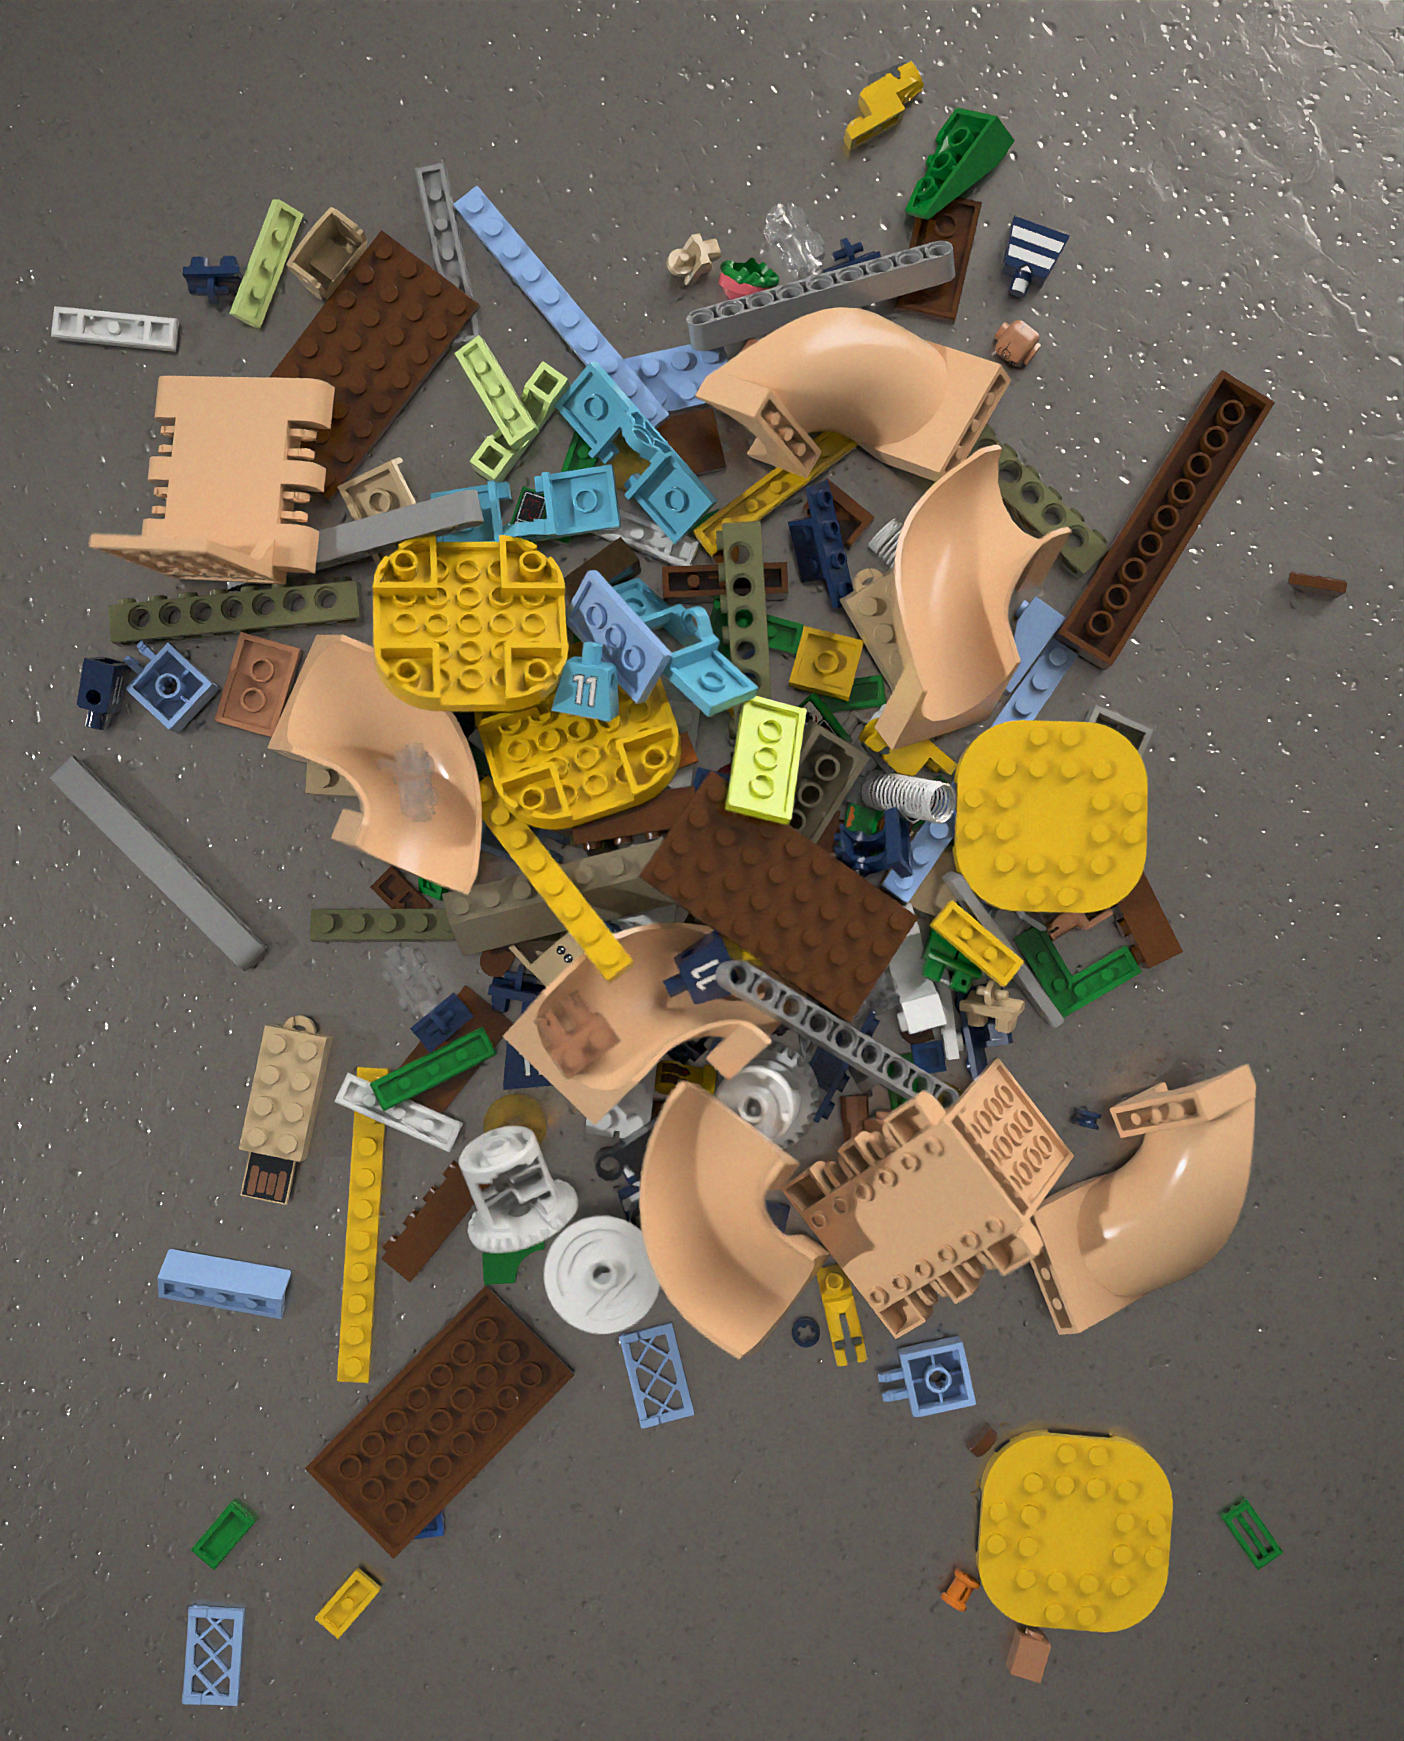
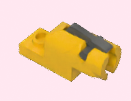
[844,61,924,151]
[858,717,957,776]
[816,1263,868,1366]

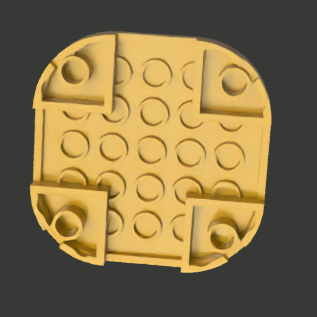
[373,534,568,711]
[474,641,681,830]
[953,720,1148,913]
[976,1430,1173,1632]

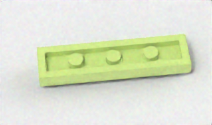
[229,199,303,328]
[455,335,540,450]

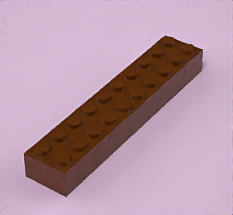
[1053,370,1275,671]

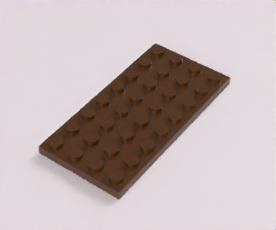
[269,230,480,502]
[638,770,919,1023]
[304,1285,575,1559]

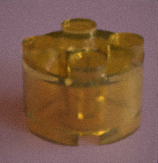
[483,1092,549,1145]

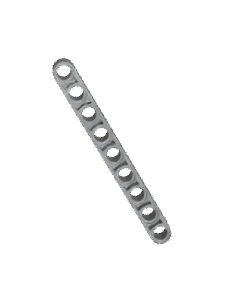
[686,241,955,351]
[227,490,484,591]
[50,755,268,971]
[716,961,959,1110]

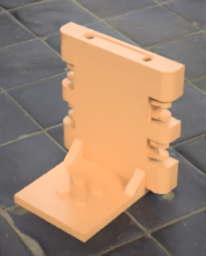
[89,376,335,584]
[781,1057,1074,1339]

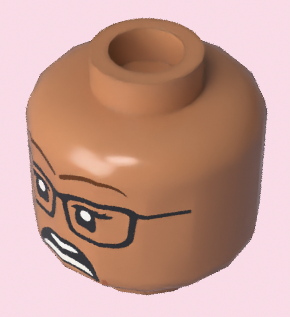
[994,319,1041,367]

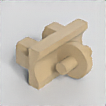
[666,233,721,286]
[960,979,1025,1033]

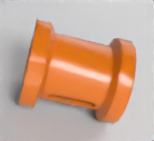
[940,1569,981,1612]

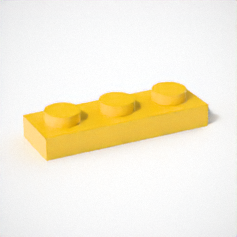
[929,900,1025,987]

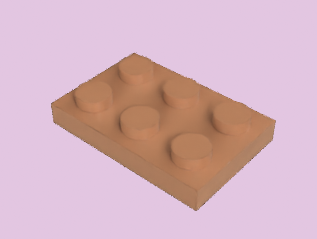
[214,632,302,738]

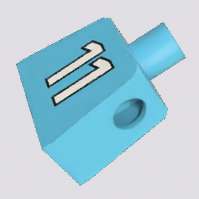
[552,642,619,721]

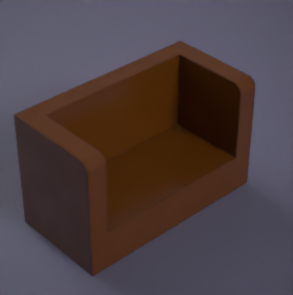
[802,478,875,551]

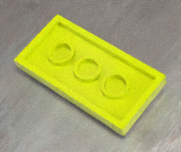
[725,696,806,825]

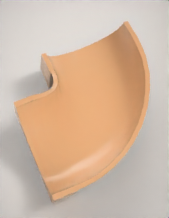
[695,307,1011,482]
[875,444,1071,750]
[267,635,482,895]
[503,923,808,1125]
[1029,1064,1256,1335]
[639,1081,831,1360]

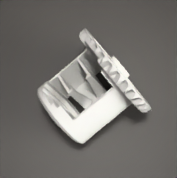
[713,1041,820,1149]
[459,1126,578,1253]
[544,1216,660,1334]

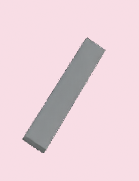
[414,162,481,349]
[941,871,1064,1028]

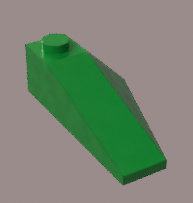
[905,107,1015,220]

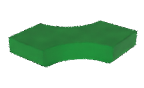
[482,1240,545,1285]

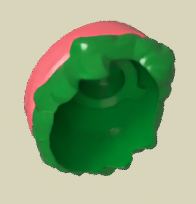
[719,257,779,300]

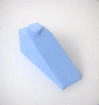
[1003,596,1065,697]

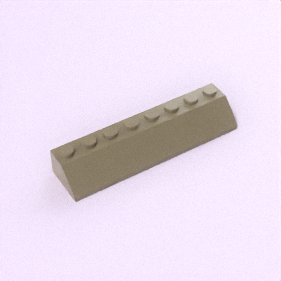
[683,719,870,926]
[442,838,676,956]

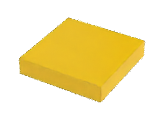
[789,626,864,701]

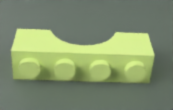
[470,361,570,483]

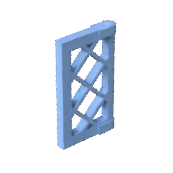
[618,1322,694,1428]
[182,1605,245,1706]

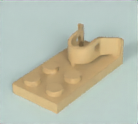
[337,457,416,567]

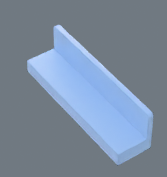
[157,1249,291,1319]

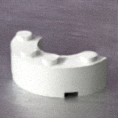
[883,903,947,1034]

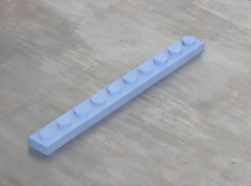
[453,186,670,429]
[880,638,1078,905]

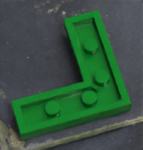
[710,600,804,658]
[1013,926,1142,1018]

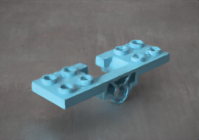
[554,361,718,544]
[430,464,621,542]
[612,578,758,716]

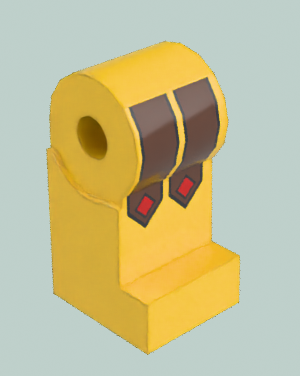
[654,1061,717,1096]

